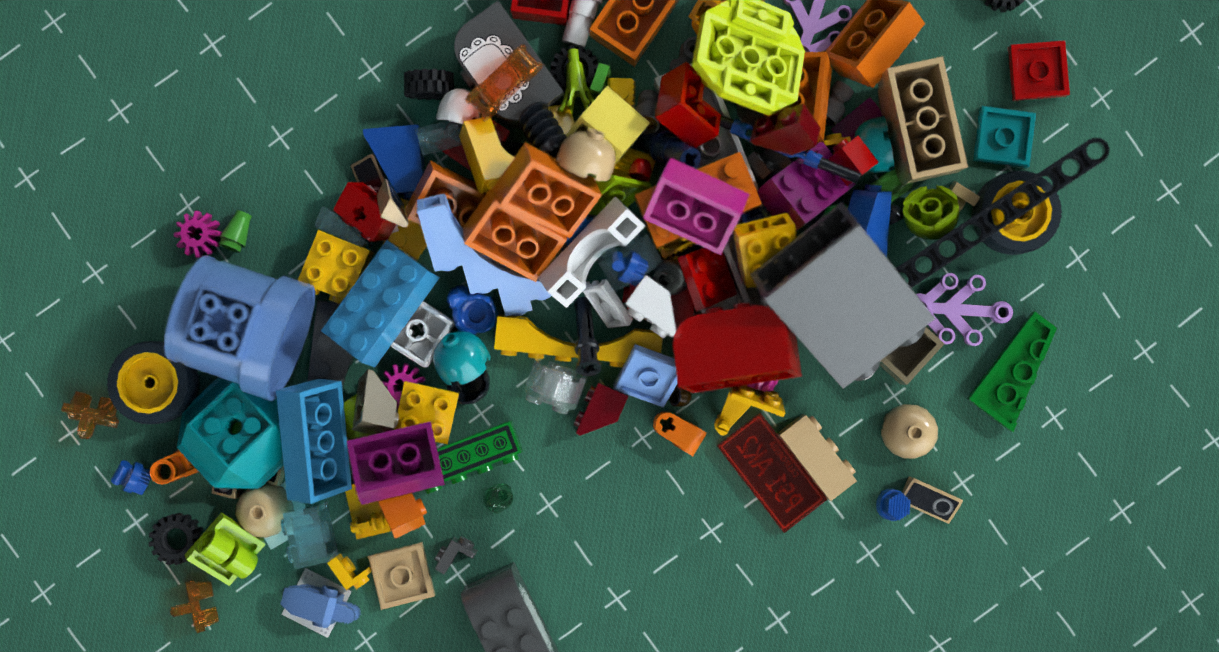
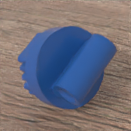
[612,251,648,287]
[111,461,151,495]
[876,489,911,521]

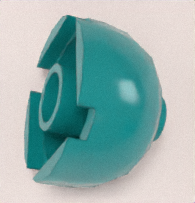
[855,116,895,173]
[433,331,491,385]

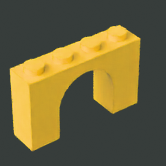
[459,105,575,194]

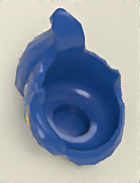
[447,284,498,335]

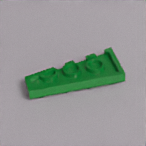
[967,311,1057,432]

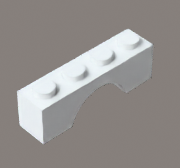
[538,197,645,308]

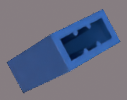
[363,124,425,200]
[848,184,892,257]

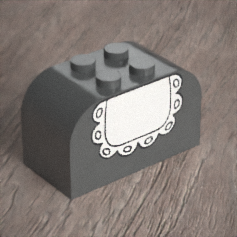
[454,1,564,129]
[461,562,559,652]

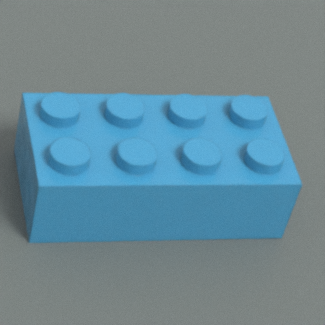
[321,240,440,367]
[276,379,352,504]

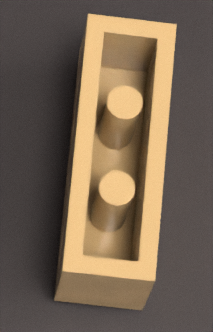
[777,414,857,501]

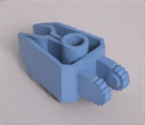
[280,584,361,628]

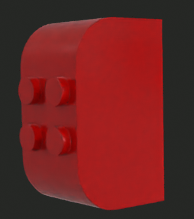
[673,303,802,393]

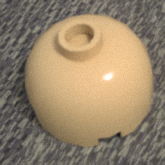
[556,128,616,181]
[881,404,938,459]
[236,482,293,538]

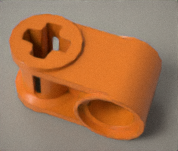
[653,412,707,456]
[149,450,199,485]

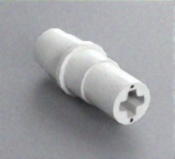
[562,0,603,48]

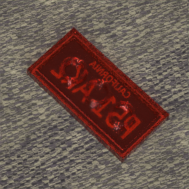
[717,412,828,533]

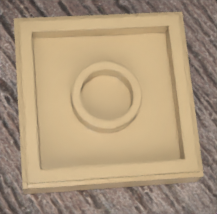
[368,542,435,610]

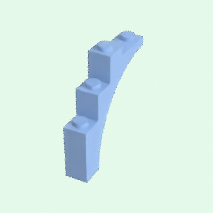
[417,193,552,317]

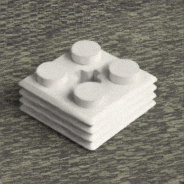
[391,301,455,368]

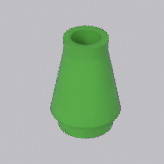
[219,210,252,253]

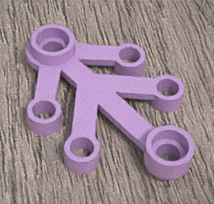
[784,0,852,52]
[916,273,1013,346]

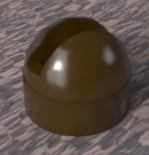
[668,384,692,407]

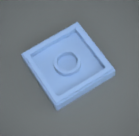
[613,344,677,408]

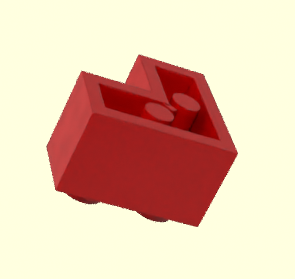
[655,62,721,148]

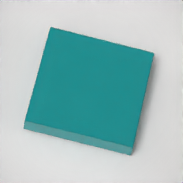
[973,106,1036,168]

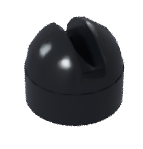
[889,203,904,225]

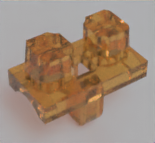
[61,391,119,440]
[169,580,219,633]

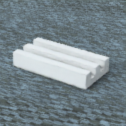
[583,279,633,328]

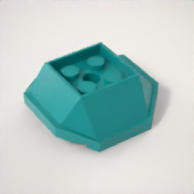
[177,377,284,489]

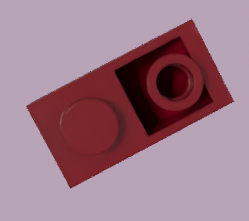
[750,104,821,155]
[573,382,629,436]

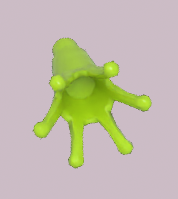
[558,49,594,115]

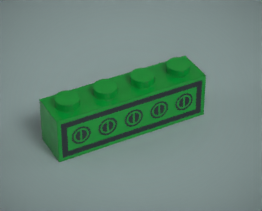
[417,420,523,494]

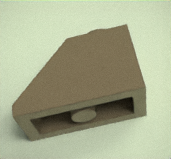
[352,369,399,435]

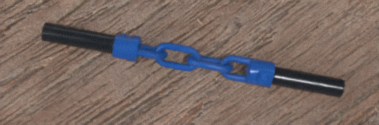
[720,115,861,184]

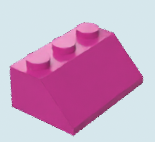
[643,158,750,255]

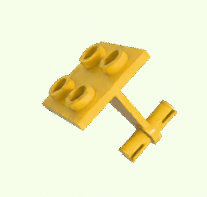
[714,385,785,435]

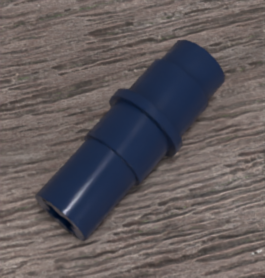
[636,129,701,169]

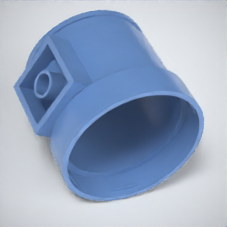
[164,255,315,401]

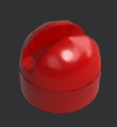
[628,158,652,181]

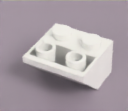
[625,276,676,338]

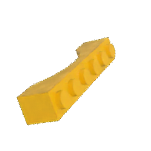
[494,314,663,367]

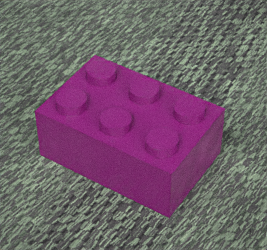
[757,142,856,232]
[346,422,445,505]

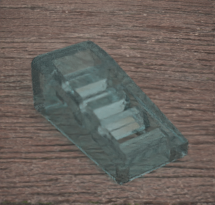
[314,206,373,250]

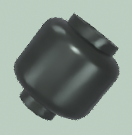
[653,256,688,295]

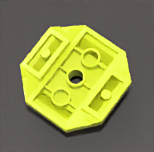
[692,0,805,116]

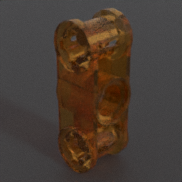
[465,44,544,122]

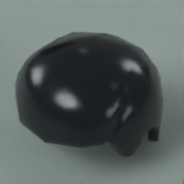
[447,370,490,405]

